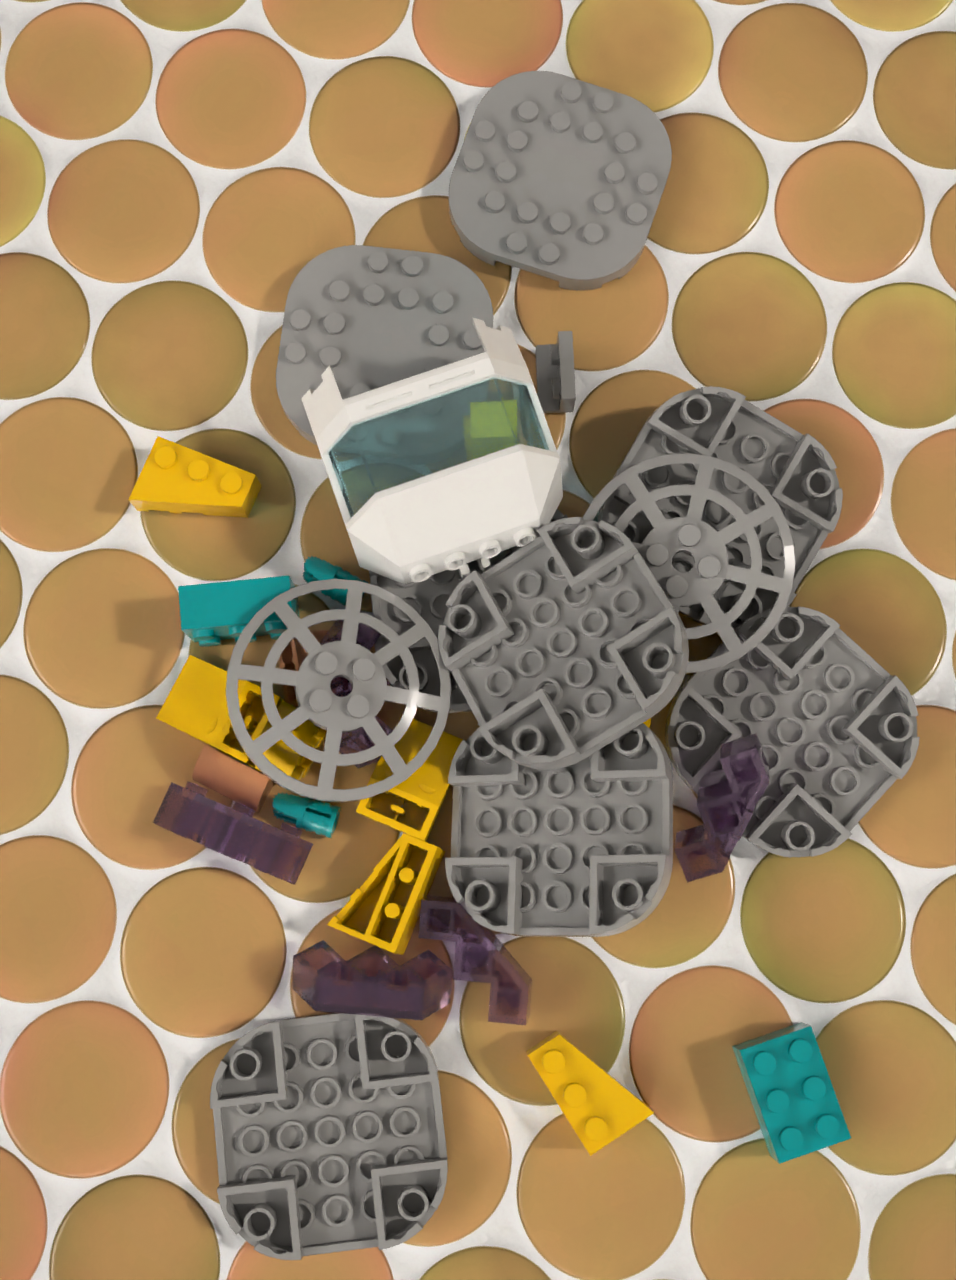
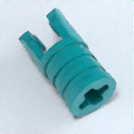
[303,556,368,606]
[272,792,341,838]

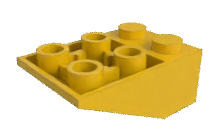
[156,655,284,765]
[356,714,463,842]

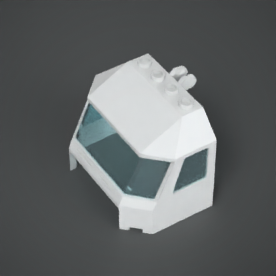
[301,317,563,585]

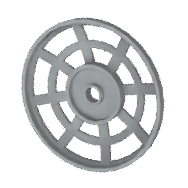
[582,453,795,673]
[226,579,451,802]

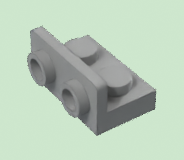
[535,331,576,413]

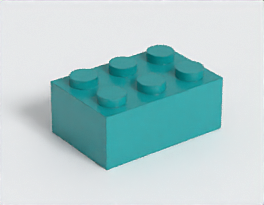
[178,576,300,647]
[732,1022,851,1164]

